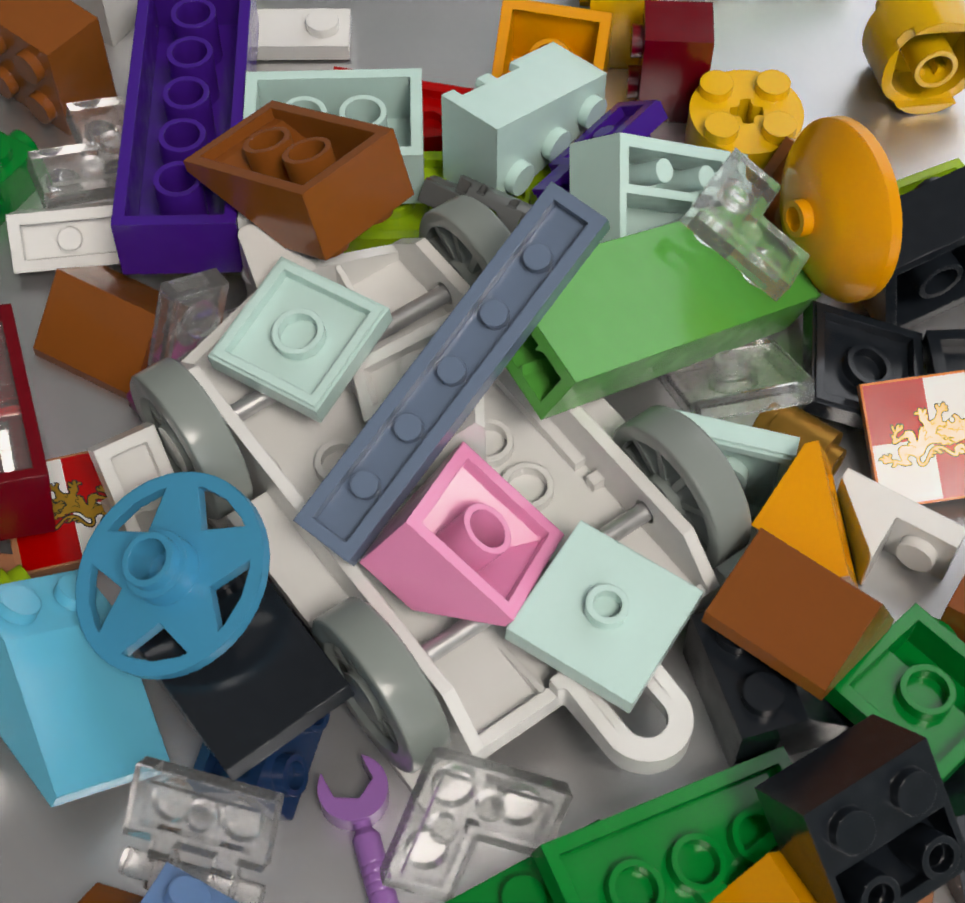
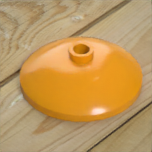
[780,115,903,303]

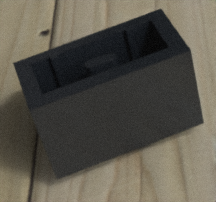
[754,714,965,903]

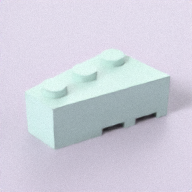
[441,42,607,196]
[569,132,748,243]

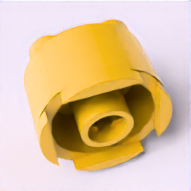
[862,0,965,114]
[684,69,804,192]

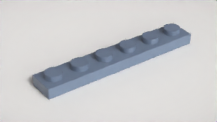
[293,181,610,566]

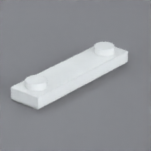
[257,8,352,60]

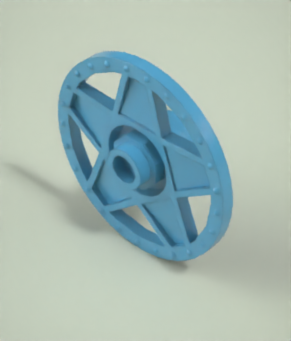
[75,472,270,680]

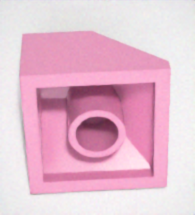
[359,441,564,627]

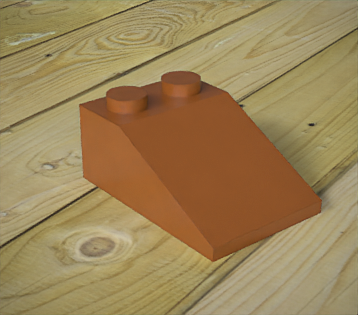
[183,100,414,261]

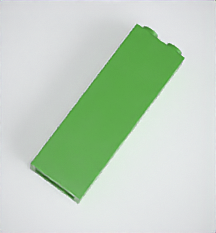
[506,201,821,420]

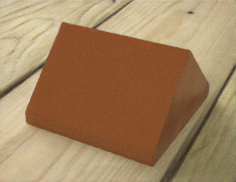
[33,265,203,400]
[702,528,894,701]

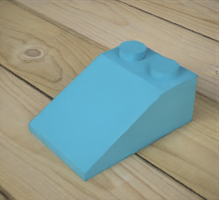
[0,570,170,808]

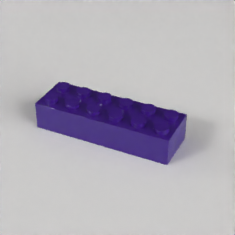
[110,0,259,275]

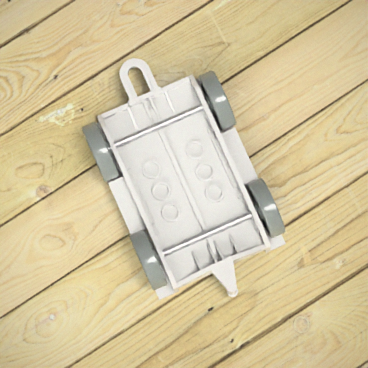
[130,195,752,822]

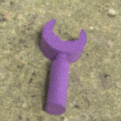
[317,754,399,903]

